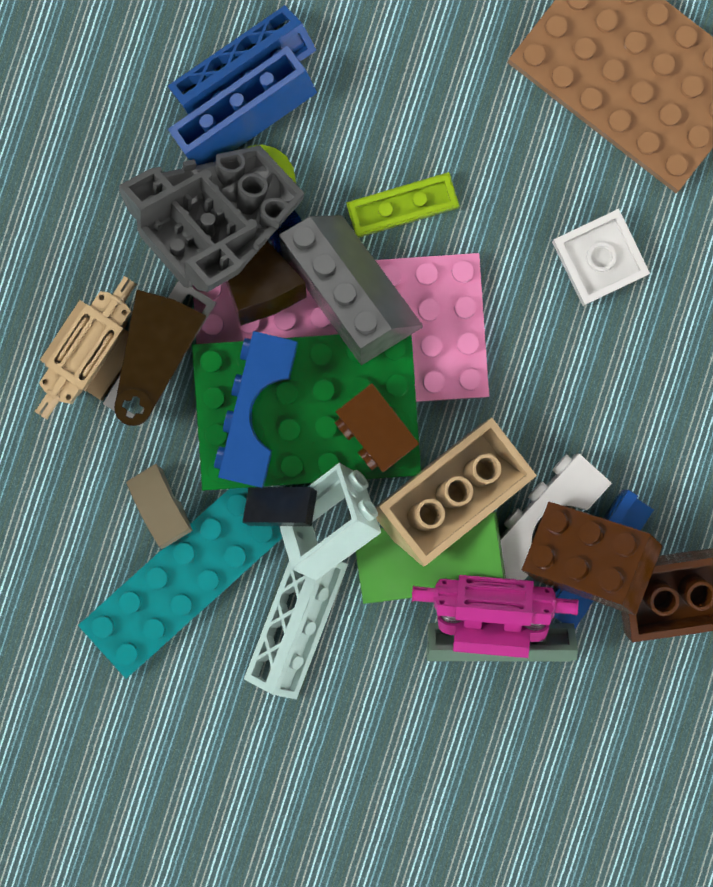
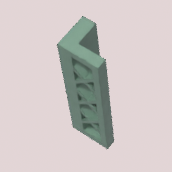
[426,623,578,662]

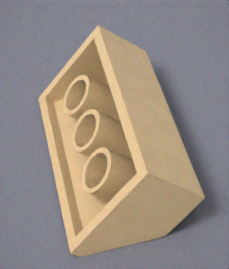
[376,418,537,567]

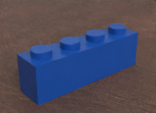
[168,46,317,165]

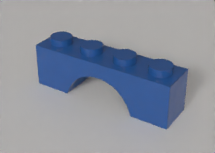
[214,331,298,488]

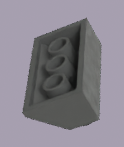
[279,215,423,365]

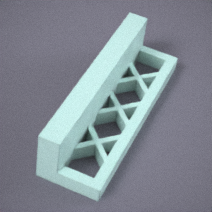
[244,562,348,699]

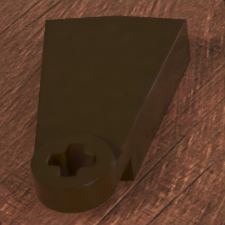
[226,241,307,326]
[114,290,207,426]

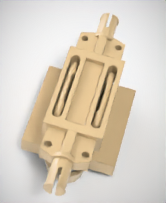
[35,276,137,420]

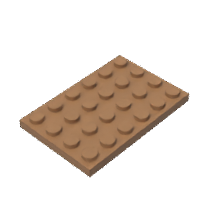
[507,0,713,193]

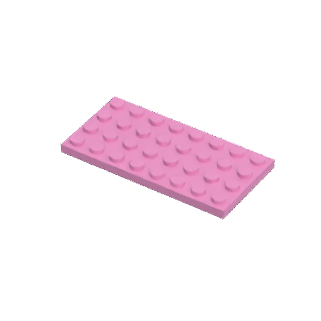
[193,253,489,402]

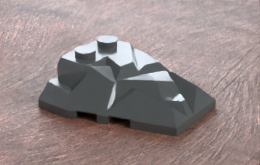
[119,145,304,292]

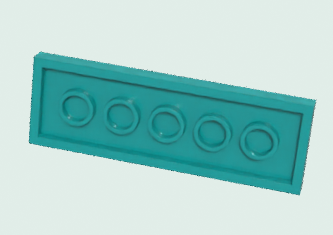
[78,488,283,679]

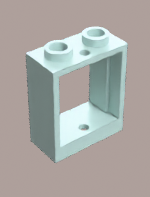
[279,463,381,581]

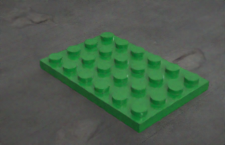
[192,334,421,491]

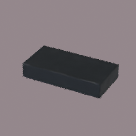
[242,487,317,526]

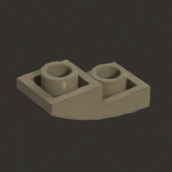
[126,464,193,549]

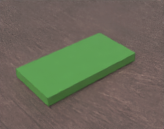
[356,512,506,604]

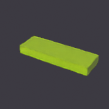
[346,172,459,238]

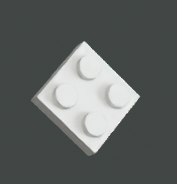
[552,209,650,306]

